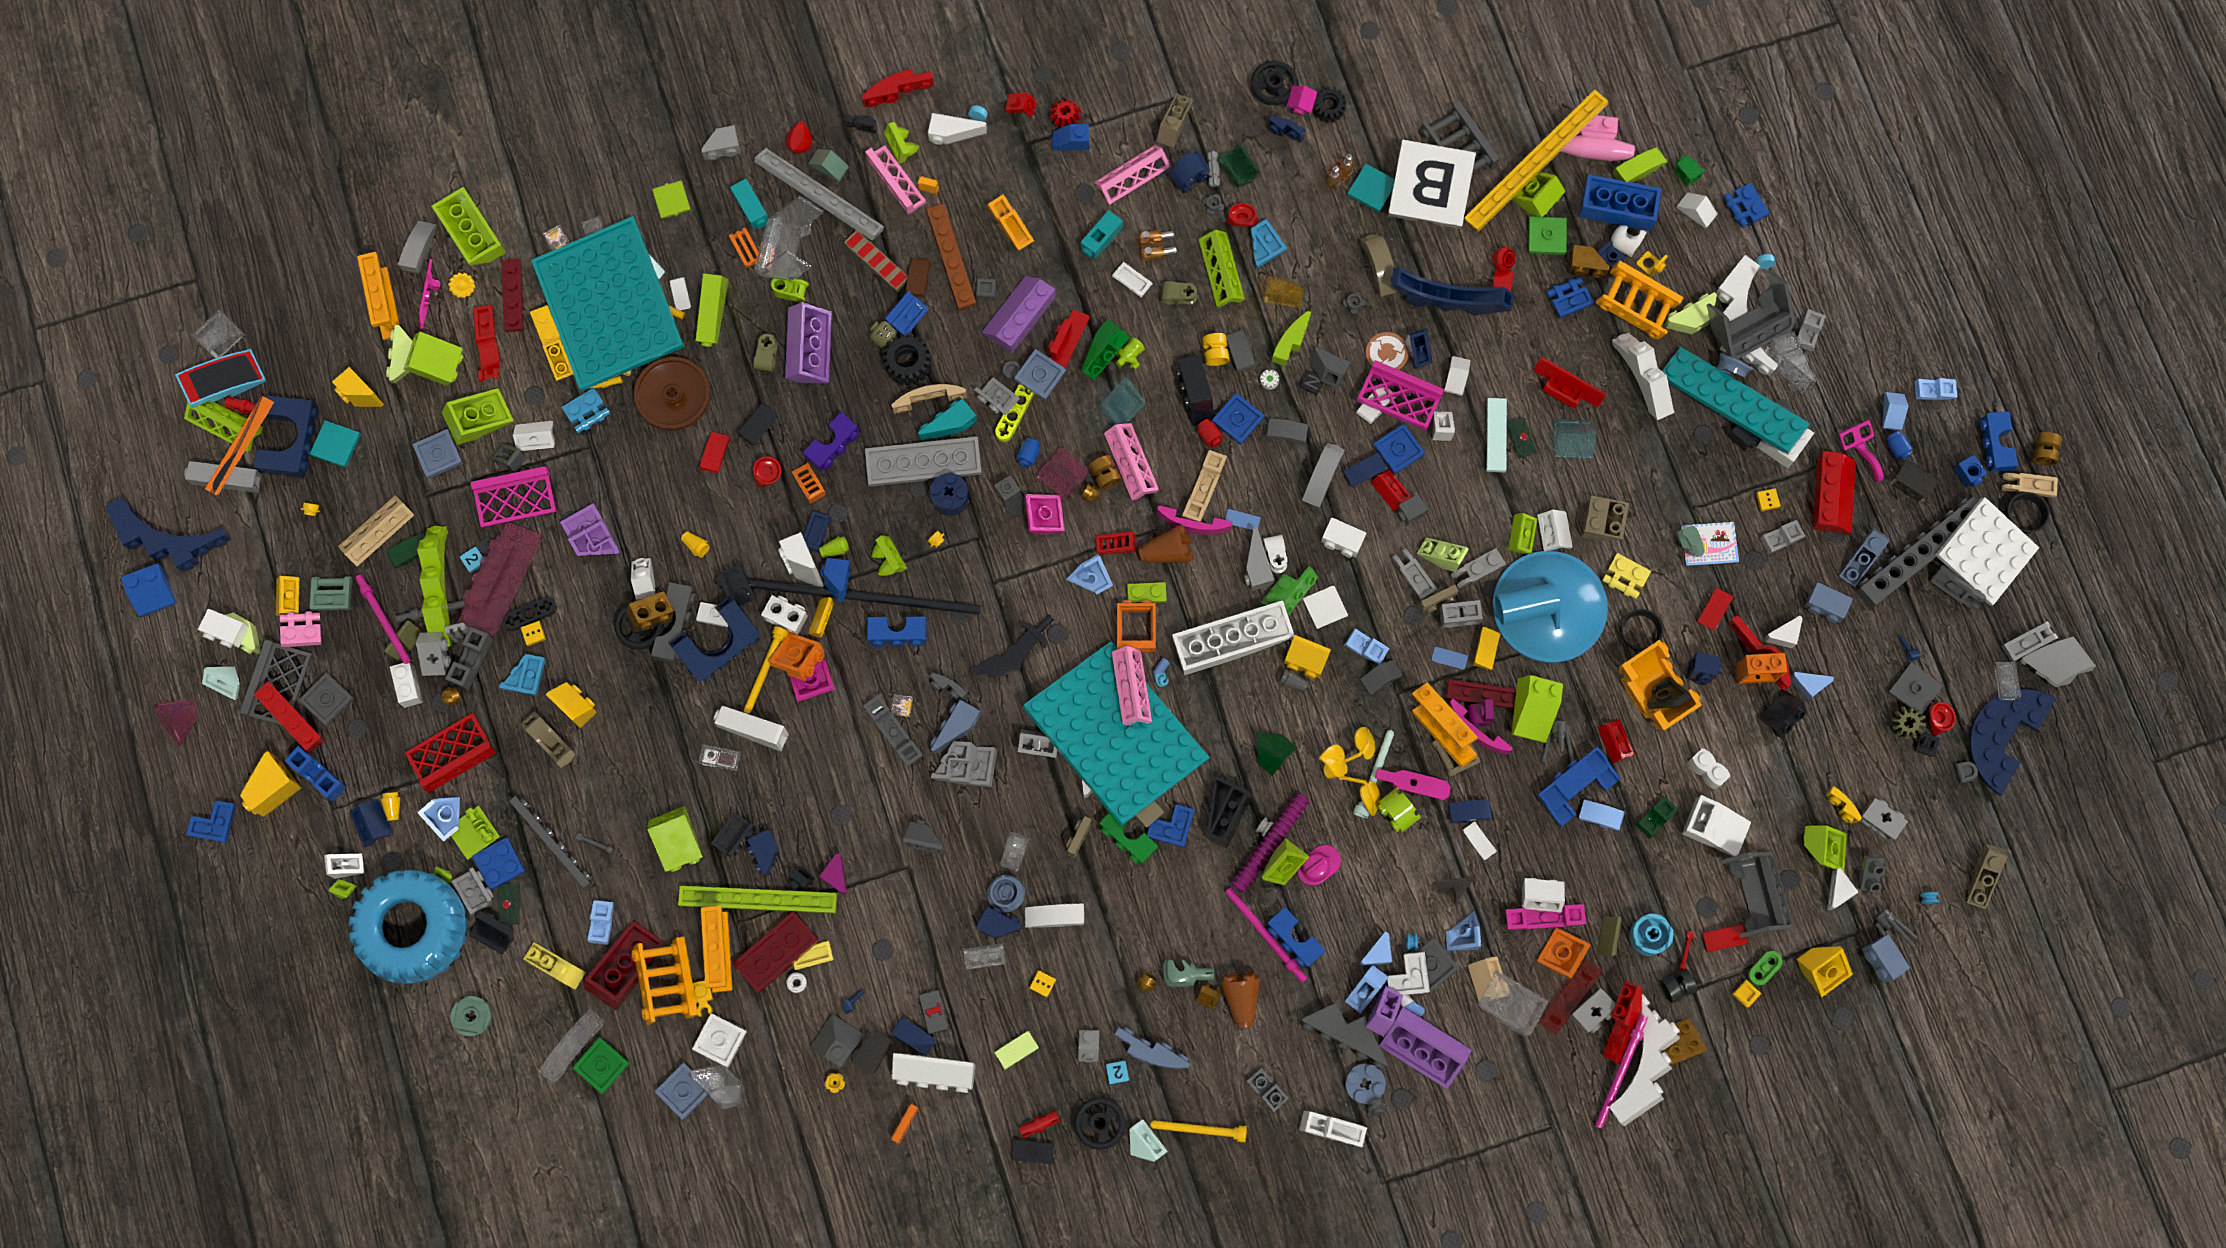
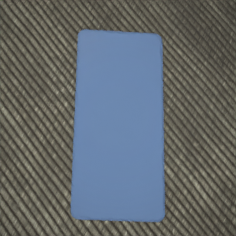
[1225,509,1261,530]
[1431,647,1468,670]

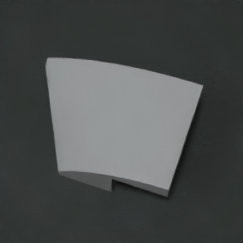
[2020,637,2096,687]
[931,741,997,787]

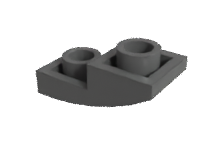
[1226,330,1256,372]
[1266,418,1308,444]
[930,673,968,701]
[1245,1067,1289,1112]

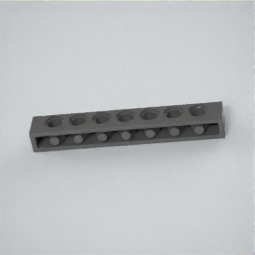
[1856,497,1978,609]

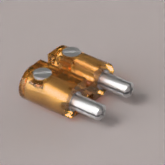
[1326,154,1355,189]
[1138,229,1177,261]

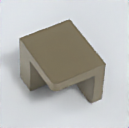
[1135,801,1164,827]

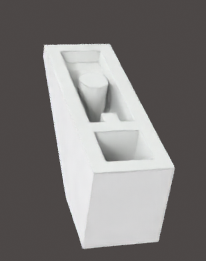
[928,113,987,144]

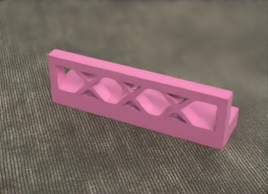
[865,145,926,215]
[1094,145,1171,205]
[1104,423,1159,500]
[1112,646,1152,726]

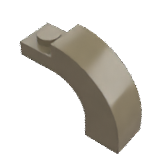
[1360,234,1399,297]
[520,711,576,768]

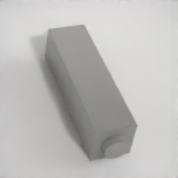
[184,461,262,493]

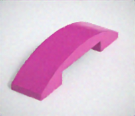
[1157,505,1233,535]
[1448,699,1513,755]
[1505,904,1586,930]

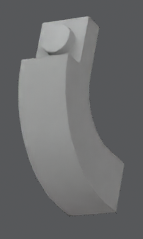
[1302,443,1345,508]

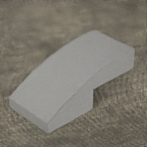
[1794,309,1826,352]
[1760,520,1806,554]

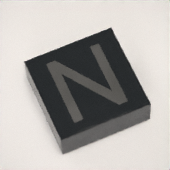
[1300,370,1324,396]

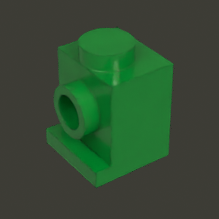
[1673,156,1705,187]

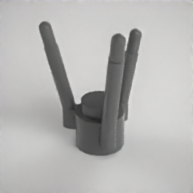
[1542,721,1575,763]
[1875,910,1917,948]

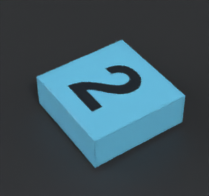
[460,546,487,573]
[1106,1061,1129,1085]

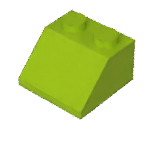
[1511,172,1565,217]

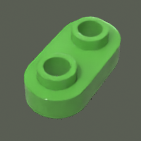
[1748,951,1782,986]

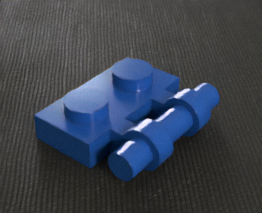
[1724,183,1770,228]
[1546,277,1594,319]

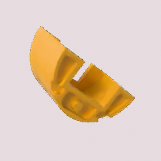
[1619,640,1702,731]

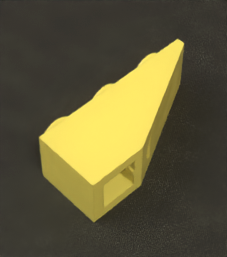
[523,942,586,989]

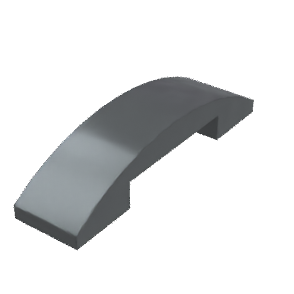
[863,695,923,767]

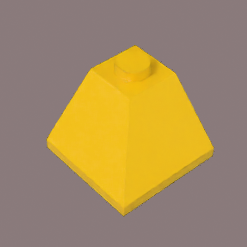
[1797,946,1853,997]

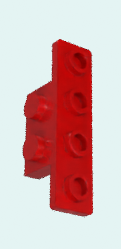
[1048,310,1090,369]
[1534,357,1606,409]

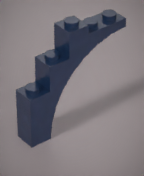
[1391,267,1514,316]
[105,497,232,571]

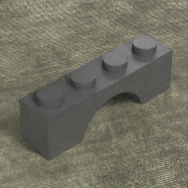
[651,582,697,664]

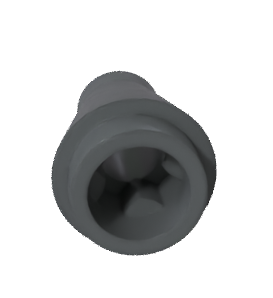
[1279,668,1309,692]

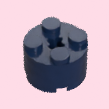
[1167,150,1210,193]
[930,472,969,516]

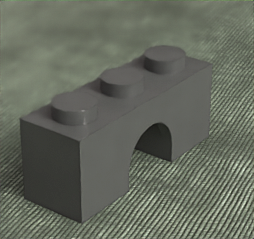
[445,627,493,691]

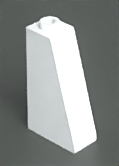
[714,706,789,752]

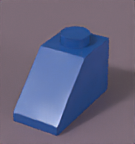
[1053,124,1089,150]
[821,558,850,603]

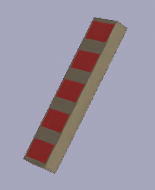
[844,230,908,292]

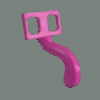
[1839,420,1884,482]

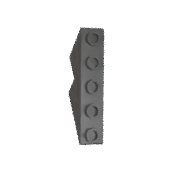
[1301,1003,1388,1070]

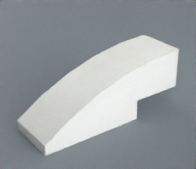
[1025,904,1084,928]
[1299,1111,1367,1147]

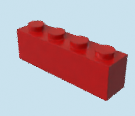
[253,681,324,754]

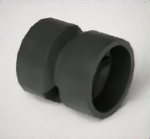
[1660,968,1698,1003]

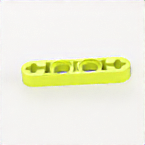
[995,384,1035,442]

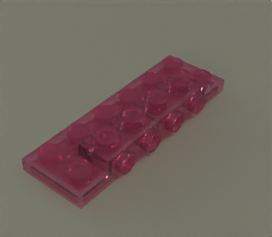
[457,522,543,638]

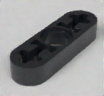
[502,597,557,631]

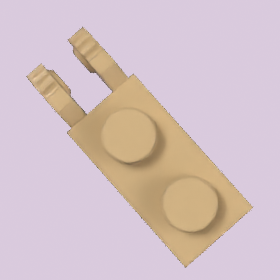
[2002,473,2058,498]

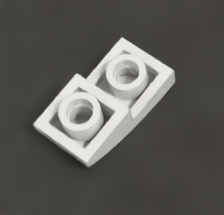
[1356,388,1395,424]

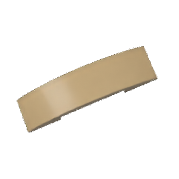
[892,384,967,414]
[1182,450,1227,522]

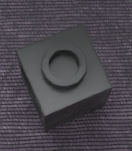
[994,475,1021,507]
[1397,494,1428,526]

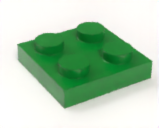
[573,1037,630,1094]

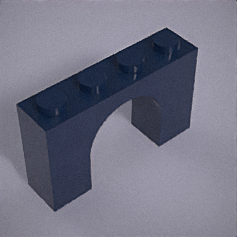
[253,396,319,478]
[668,596,761,683]

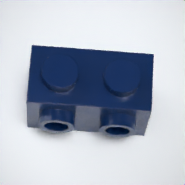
[1686,652,1722,685]

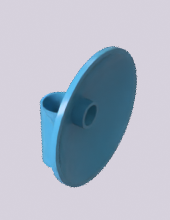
[1492,551,1608,663]

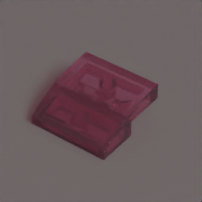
[1036,447,1091,499]

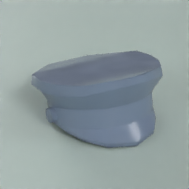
[1716,353,1754,378]
[987,875,1025,913]

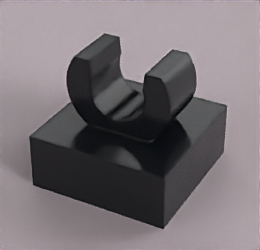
[1914,733,1940,758]
[789,866,815,890]

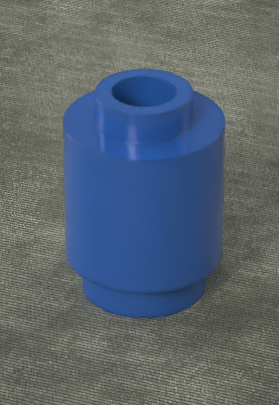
[1886,431,1913,460]
[1016,438,1040,468]

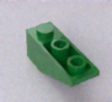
[1082,319,1130,380]

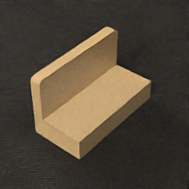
[1468,957,1509,1003]

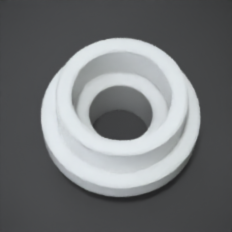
[787,973,807,993]

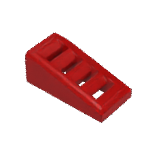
[1096,531,1137,554]

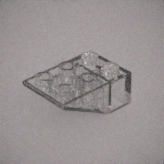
[1764,331,1816,395]

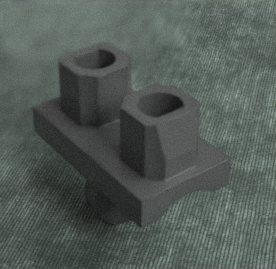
[1857,856,1886,892]

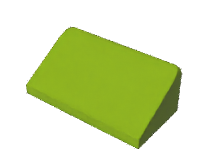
[1508,513,1537,554]

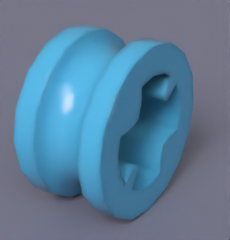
[1920,892,1939,904]
[1406,933,1418,951]

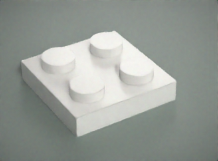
[692,1014,747,1067]

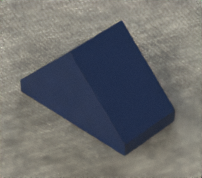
[1404,329,1433,369]

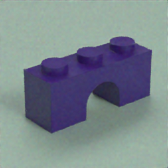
[803,412,860,473]

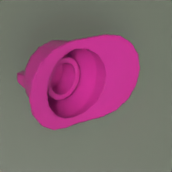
[1298,845,1341,886]

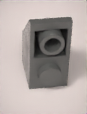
[1310,347,1350,388]

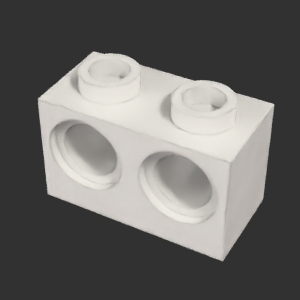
[761,595,808,635]

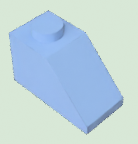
[1345,965,1388,1014]

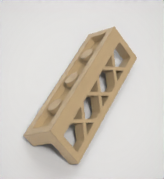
[338,495,414,566]

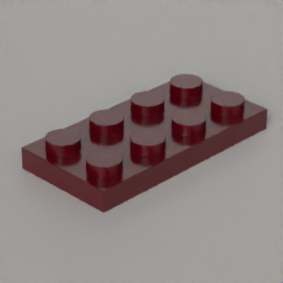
[733,911,819,994]

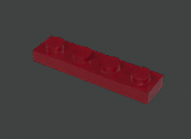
[501,259,524,332]
[1446,679,1517,710]

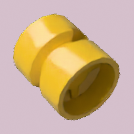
[1202,333,1230,366]

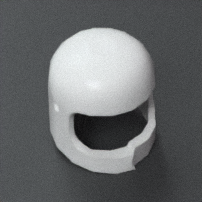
[1611,225,1646,257]

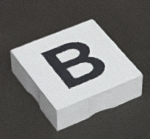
[1388,140,1476,229]

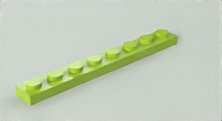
[678,886,837,914]

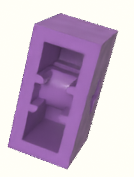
[1366,986,1403,1037]

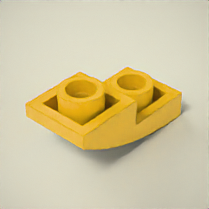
[1825,787,1862,824]

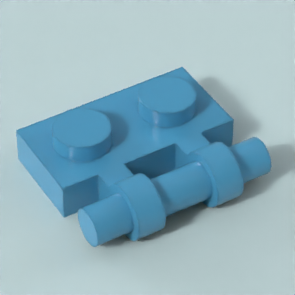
[562,388,610,433]

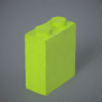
[404,332,463,386]

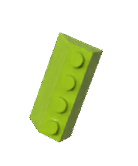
[432,187,506,265]

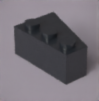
[1176,355,1214,426]
[1207,776,1252,849]

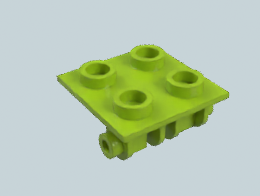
[451,806,500,860]

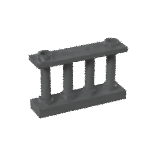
[1420,101,1500,172]

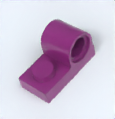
[1468,699,1494,726]

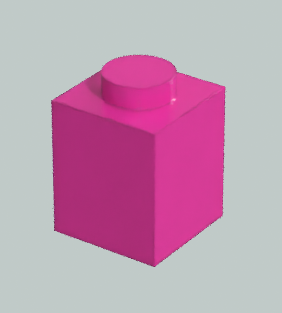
[1287,86,1317,115]

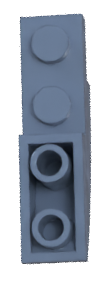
[1115,1027,1191,1069]

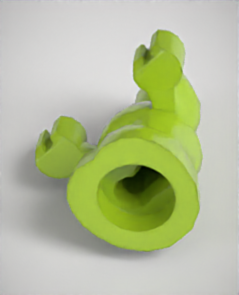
[1116,337,1145,370]

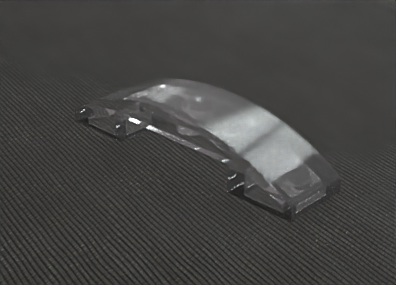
[538,1009,606,1084]

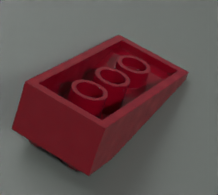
[584,921,665,1010]

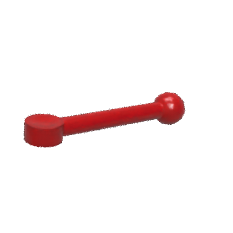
[1679,931,1694,971]

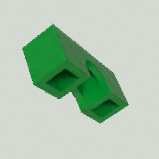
[1099,812,1158,865]

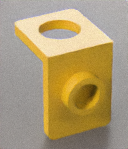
[1636,251,1668,278]

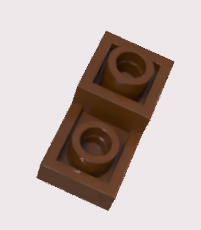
[906,259,931,297]

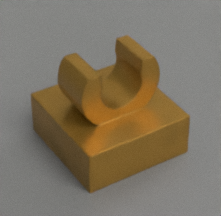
[1196,983,1221,1010]

